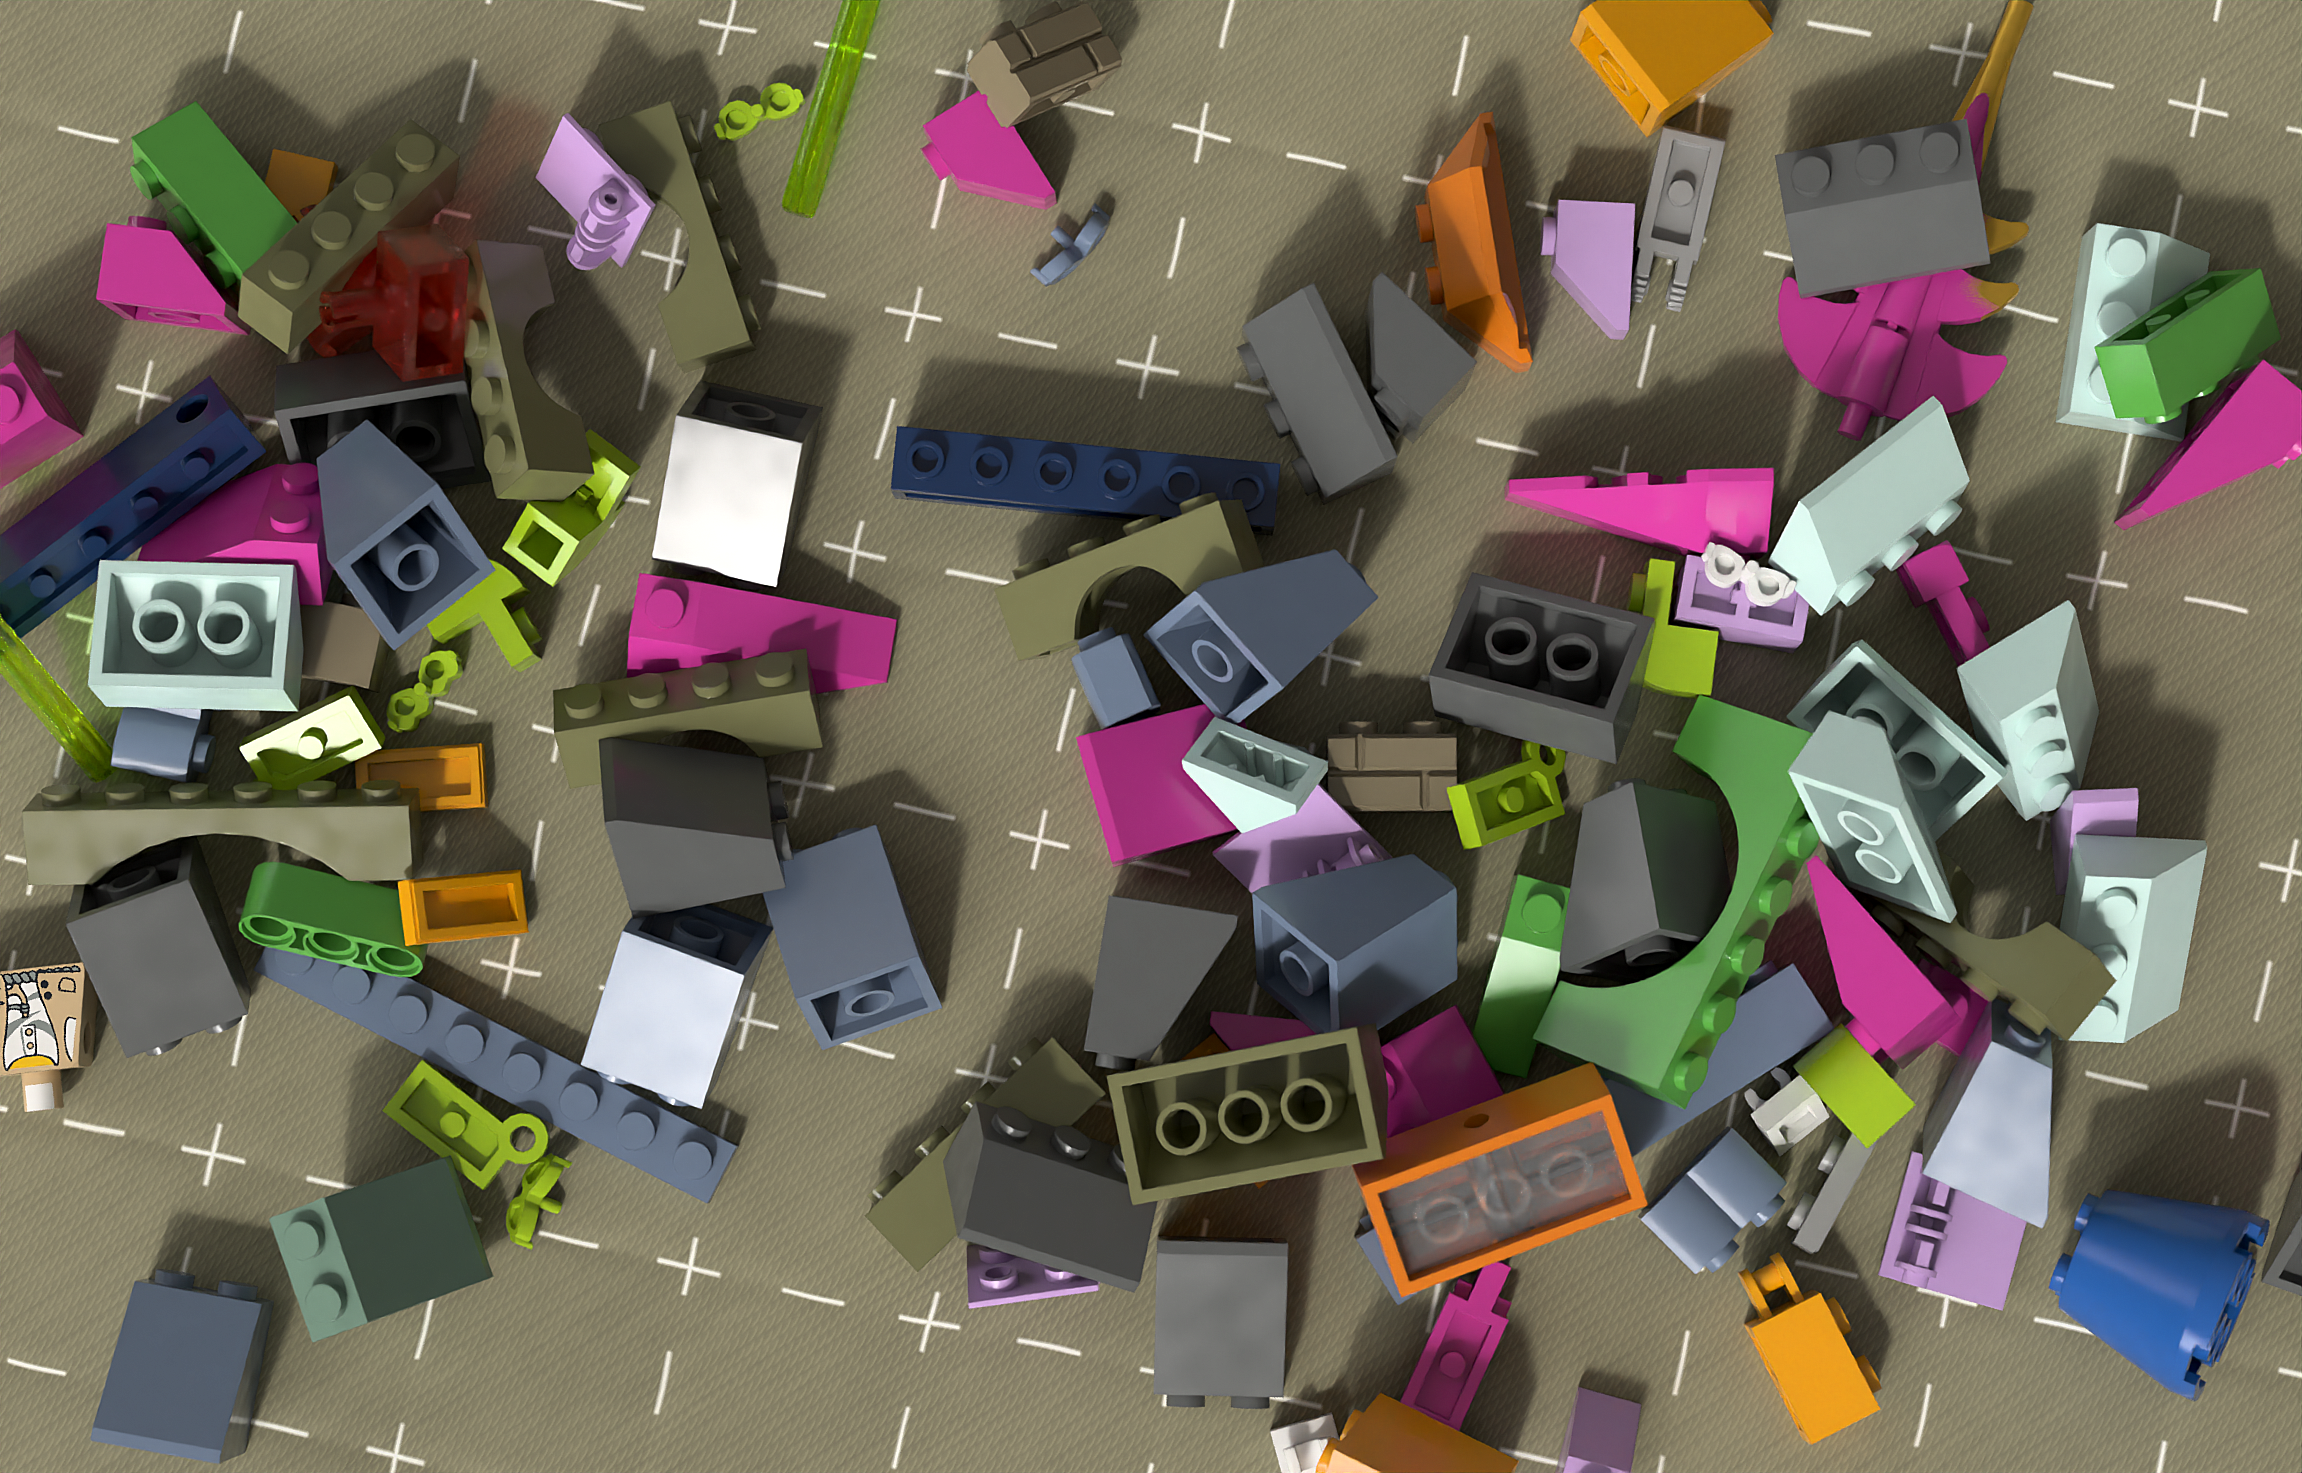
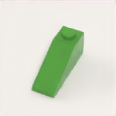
[1472,874,1570,1079]

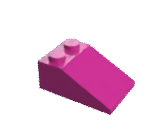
[2114,359,2302,530]
[137,463,334,606]
[1806,855,1961,1070]

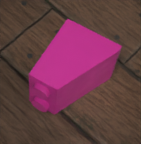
[0,329,84,489]
[1076,704,1247,867]

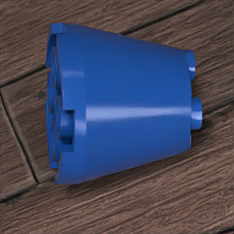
[2049,1189,2270,1401]

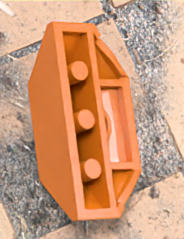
[1415,112,1533,373]

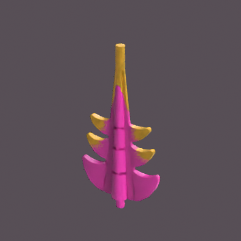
[1778,0,2034,441]

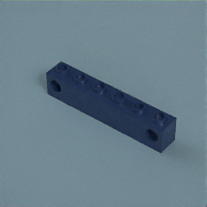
[0,375,266,654]
[890,426,1280,536]

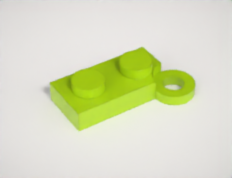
[239,685,386,790]
[1446,740,1566,850]
[382,1060,550,1190]

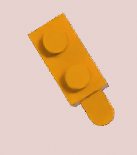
[1738,1252,1882,1445]

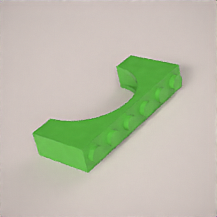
[1532,695,1820,1110]

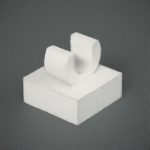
[1745,1067,1830,1156]
[1270,1412,1339,1473]

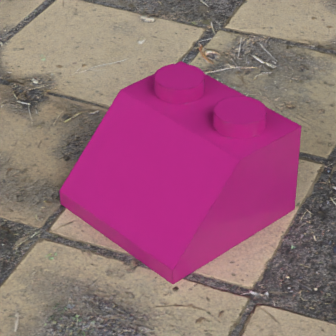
[96,216,251,335]
[1380,1004,1506,1138]

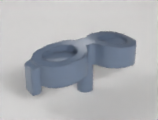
[1030,203,1110,287]

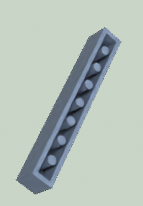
[1354,960,1834,1305]

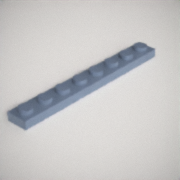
[254,946,739,1204]

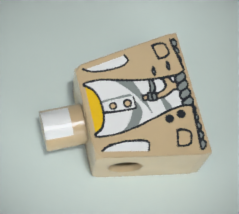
[0,962,98,1112]

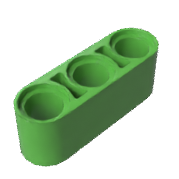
[238,862,429,977]

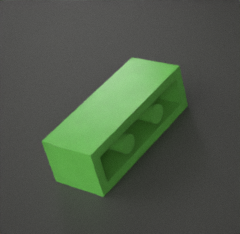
[130,101,297,299]
[2094,268,2281,424]

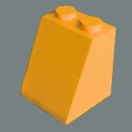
[1570,0,1774,138]
[1315,1392,1519,1473]

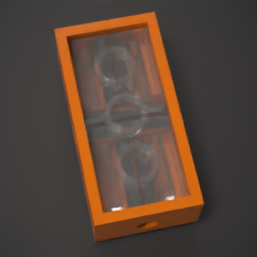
[1351,1062,1648,1298]

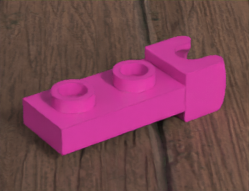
[1896,540,1990,667]

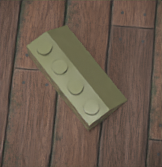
[1107,1023,1389,1205]

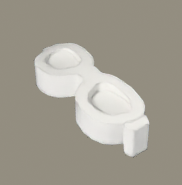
[1702,542,1797,607]

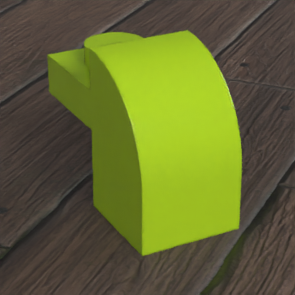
[502,429,641,587]
[1627,558,1719,699]
[427,559,543,672]
[1793,1023,1916,1149]

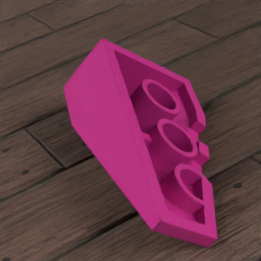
[1504,468,1774,564]
[627,573,898,694]

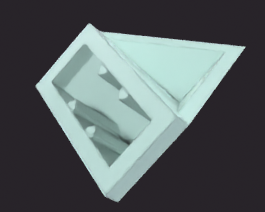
[1182,717,1328,833]

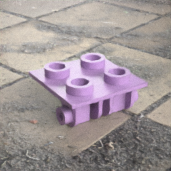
[536,113,655,270]
[1213,783,1393,893]
[1878,1151,2027,1311]
[967,1244,1100,1309]

